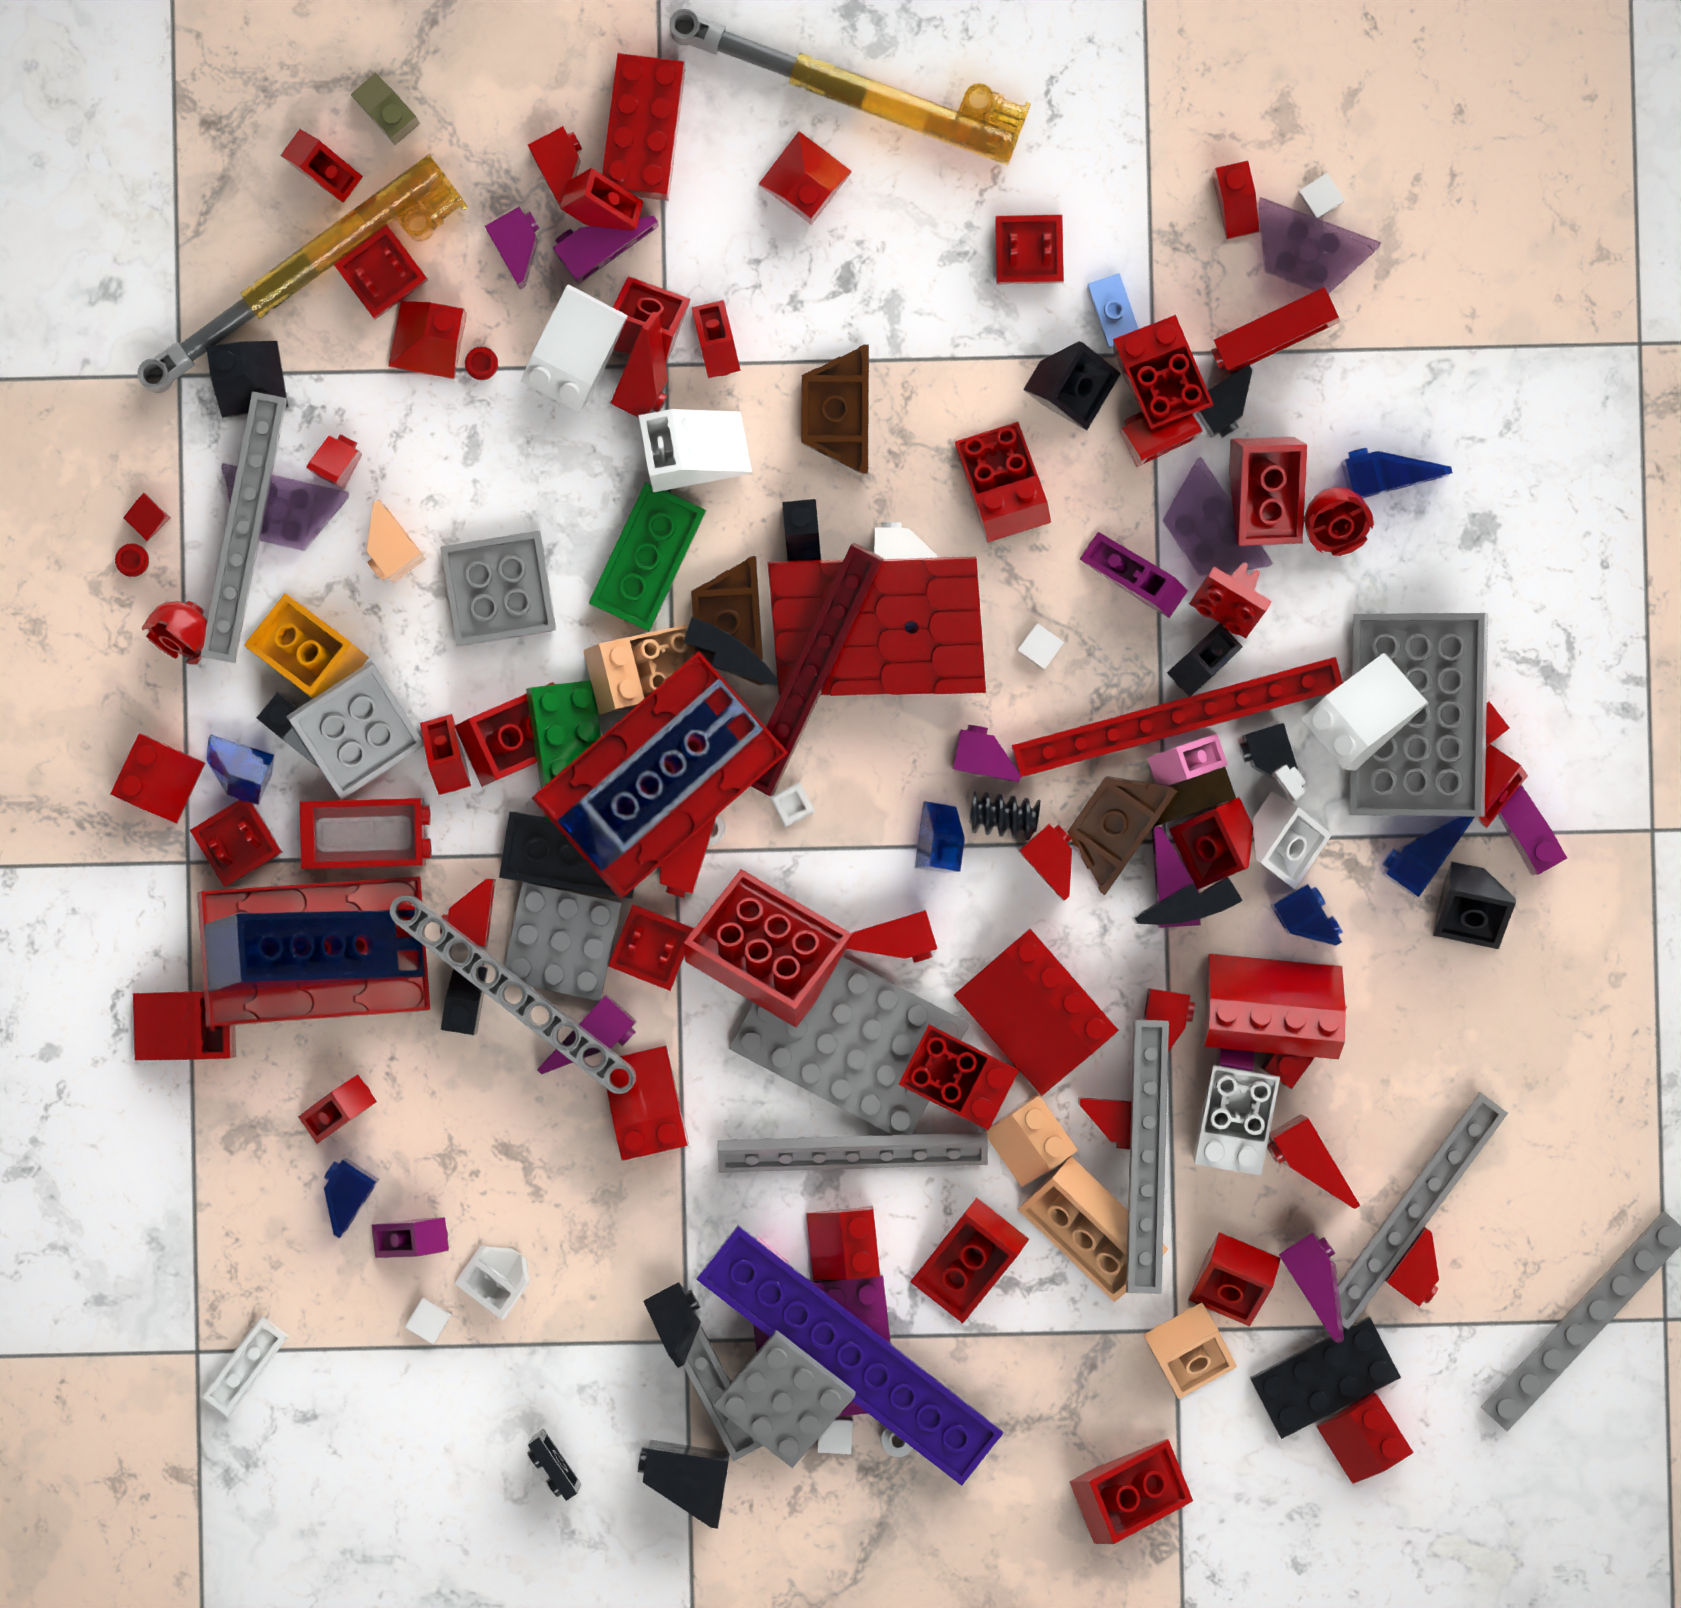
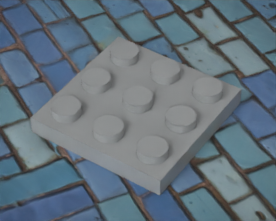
[440,530,557,647]
[286,661,424,800]
[505,882,621,1001]
[713,1330,856,1468]

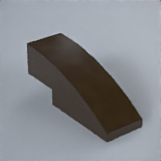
[1154,767,1236,826]

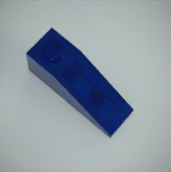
[1341,448,1453,498]
[1382,817,1475,897]

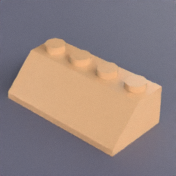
[1017,1156,1168,1302]

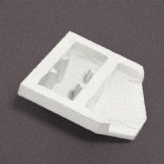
[454,1246,530,1321]

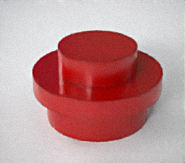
[465,347,498,380]
[115,543,149,577]

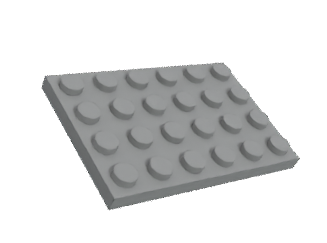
[1350,613,1488,817]
[729,956,970,1135]

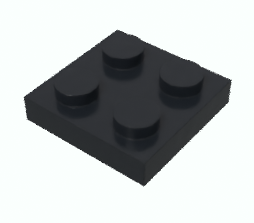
[527,1429,581,1501]

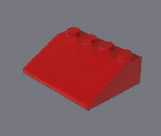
[683,869,852,1028]
[954,929,1119,1096]
[1204,954,1346,1060]

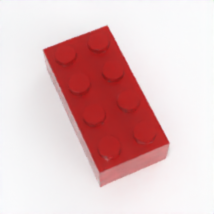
[602,53,686,201]

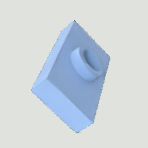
[1087,273,1138,348]

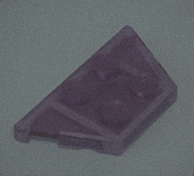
[1257,197,1381,294]
[1162,457,1273,576]
[221,463,350,551]

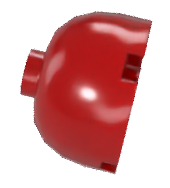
[1304,487,1374,556]
[141,601,207,665]

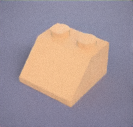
[367,500,426,583]
[983,1093,1078,1187]
[1143,1302,1237,1399]

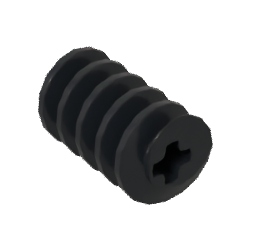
[969,791,1041,841]

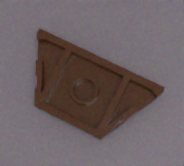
[801,344,869,475]
[691,556,764,686]
[1067,776,1179,895]

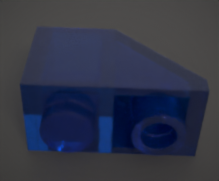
[914,801,965,873]
[1270,884,1343,946]

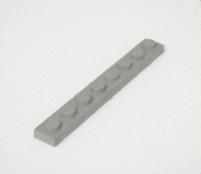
[201,392,287,663]
[1126,1020,1169,1294]
[1338,1092,1508,1330]
[718,1132,988,1173]
[1481,1211,1681,1432]

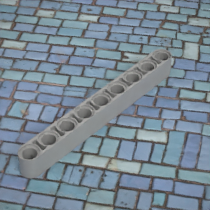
[390,896,636,1094]

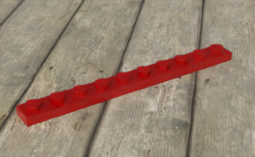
[1011,657,1343,778]

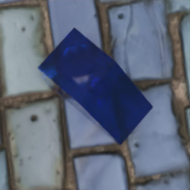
[206,734,275,805]
[324,1158,380,1239]

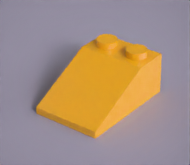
[244,593,369,699]

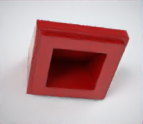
[123,493,171,542]

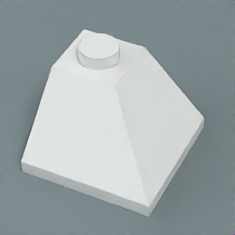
[874,522,939,559]
[1253,792,1332,890]

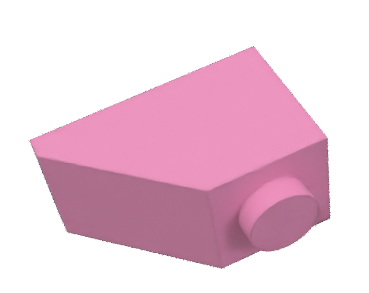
[1147,734,1228,786]

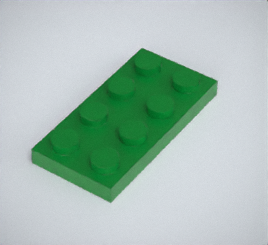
[589,482,706,632]
[526,680,601,822]

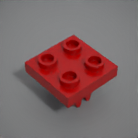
[995,215,1064,285]
[334,225,428,320]
[1189,563,1272,639]
[190,795,283,887]
[608,904,694,991]

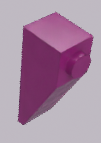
[553,216,659,285]
[1080,532,1188,618]
[1498,784,1568,875]
[1152,826,1206,928]
[537,995,636,1075]
[1279,1233,1344,1343]

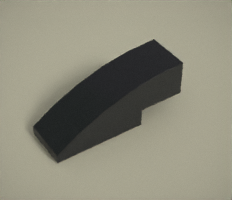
[684,617,779,688]
[1132,877,1243,925]

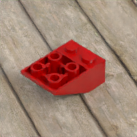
[1113,315,1214,430]
[955,422,1051,543]
[133,991,236,1060]
[898,1024,1019,1131]

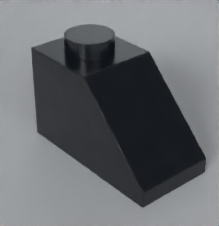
[1195,364,1252,438]
[782,499,821,561]
[1167,623,1243,697]
[1239,723,1303,787]
[440,967,488,1035]
[643,1282,701,1368]

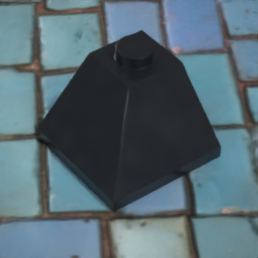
[206,341,289,418]
[1023,341,1121,430]
[1433,861,1516,949]

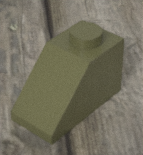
[351,73,420,145]

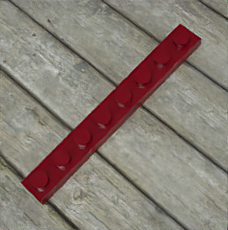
[751,543,884,797]

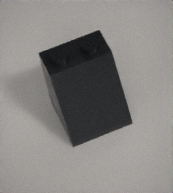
[637,1440,730,1529]

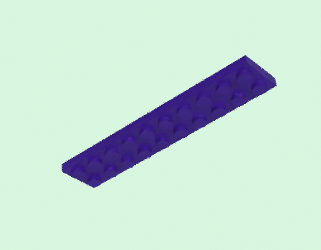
[696,1225,1003,1486]

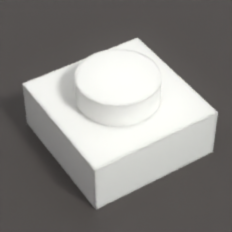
[1272,765,1306,801]

